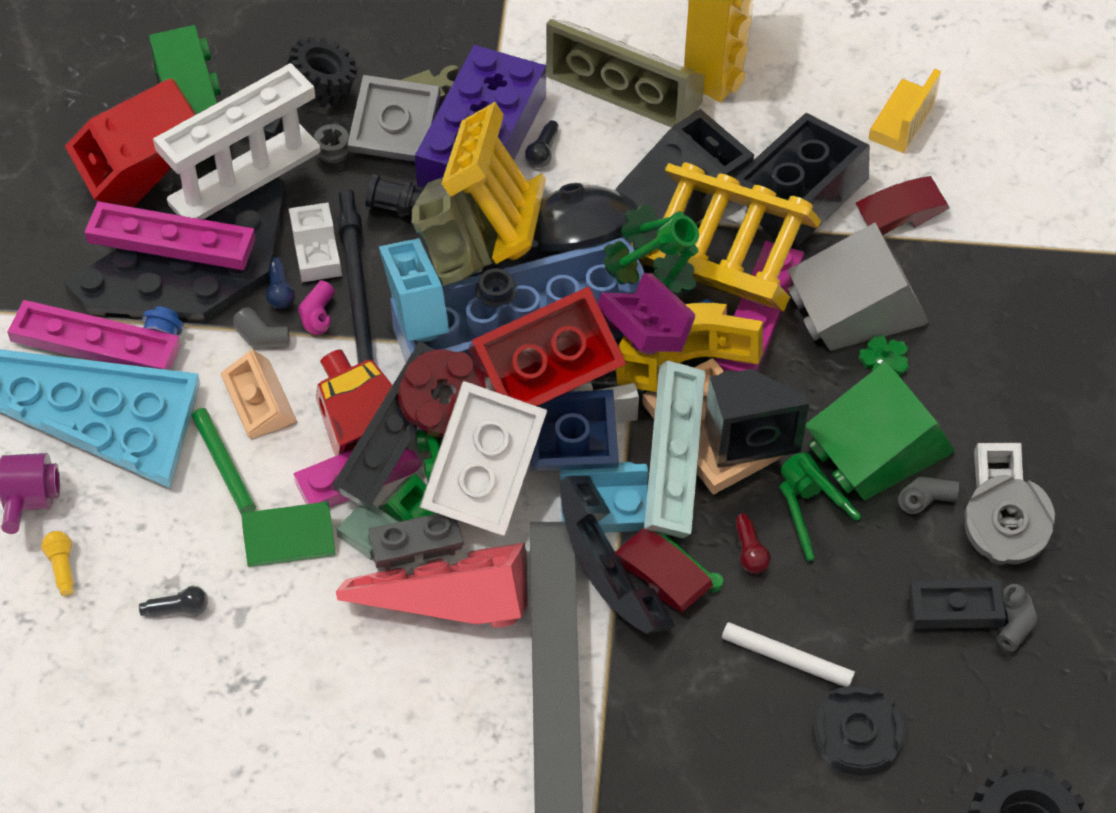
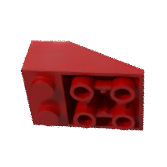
[65,78,196,208]

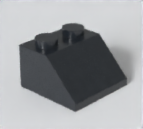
[704,369,809,468]

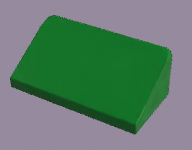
[241,502,336,567]

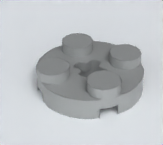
[964,475,1055,565]

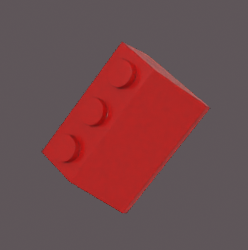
[468,286,626,406]

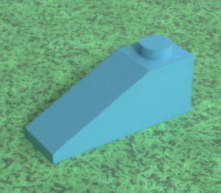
[379,238,450,342]

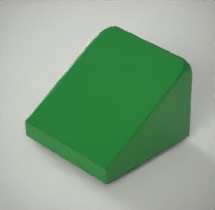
[378,474,436,522]

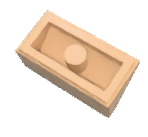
[220,349,297,439]

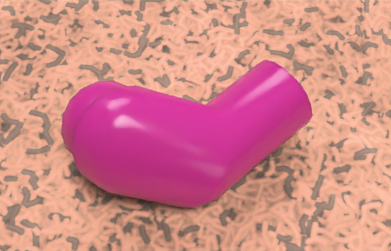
[298,280,335,335]

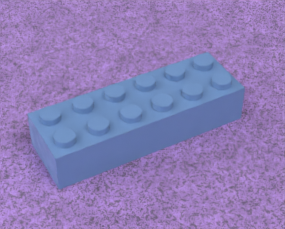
[390,238,644,385]

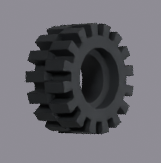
[285,37,358,108]

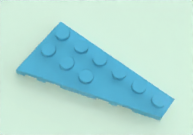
[0,349,200,489]

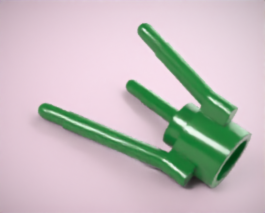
[779,452,861,561]

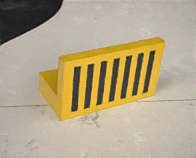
[868,68,941,154]

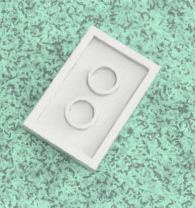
[419,381,547,536]

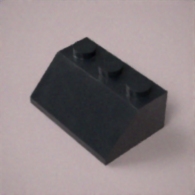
[734,112,870,248]

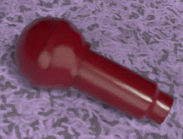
[736,514,771,574]

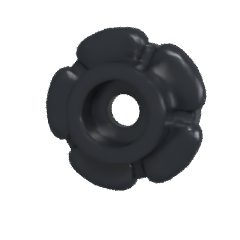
[475,268,516,308]

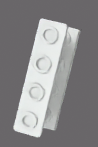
[153,63,320,220]

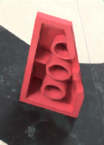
[336,543,528,628]

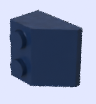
[530,390,619,471]

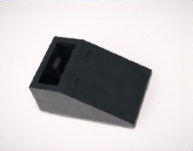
[615,109,754,223]

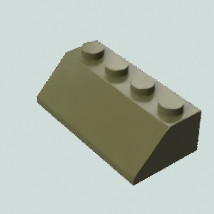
[546,19,705,127]

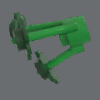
[604,204,699,295]

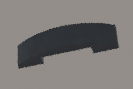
[560,476,676,634]

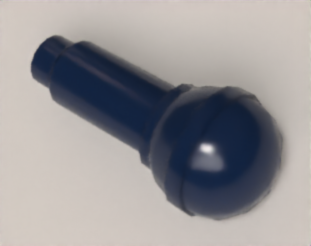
[266,257,295,309]

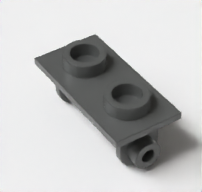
[368,514,464,570]

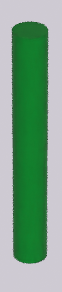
[192,408,256,515]

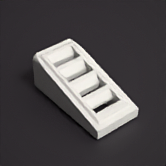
[974,443,1023,529]

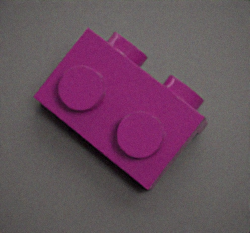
[598,273,695,354]

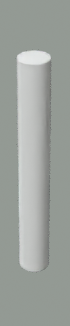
[722,622,855,687]

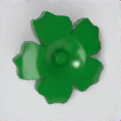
[859,334,909,375]

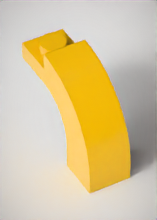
[616,303,763,392]

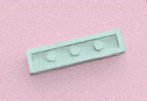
[644,360,705,538]

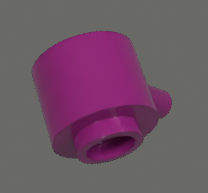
[0,453,60,534]

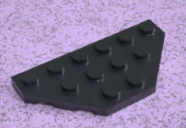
[64,177,286,324]

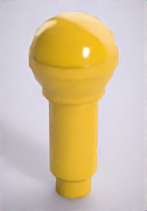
[41,531,74,596]

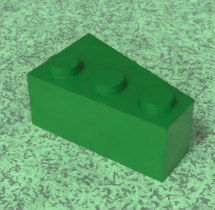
[149,25,221,115]

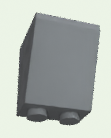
[788,223,929,351]

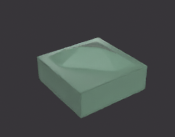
[336,504,398,559]

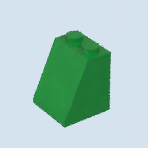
[805,361,955,501]

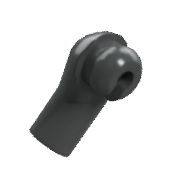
[233,307,290,348]
[898,477,959,514]
[997,584,1037,652]

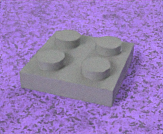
[347,75,441,162]

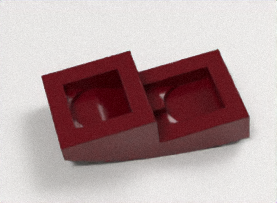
[855,176,950,235]
[615,528,713,612]

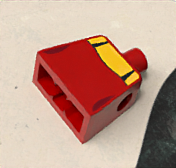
[316,349,392,456]

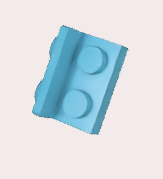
[560,462,648,533]

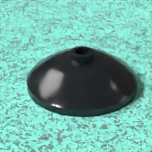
[533,183,637,251]

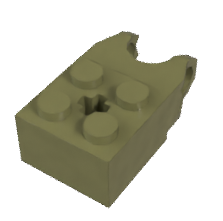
[412,177,498,286]

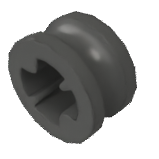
[314,124,350,163]

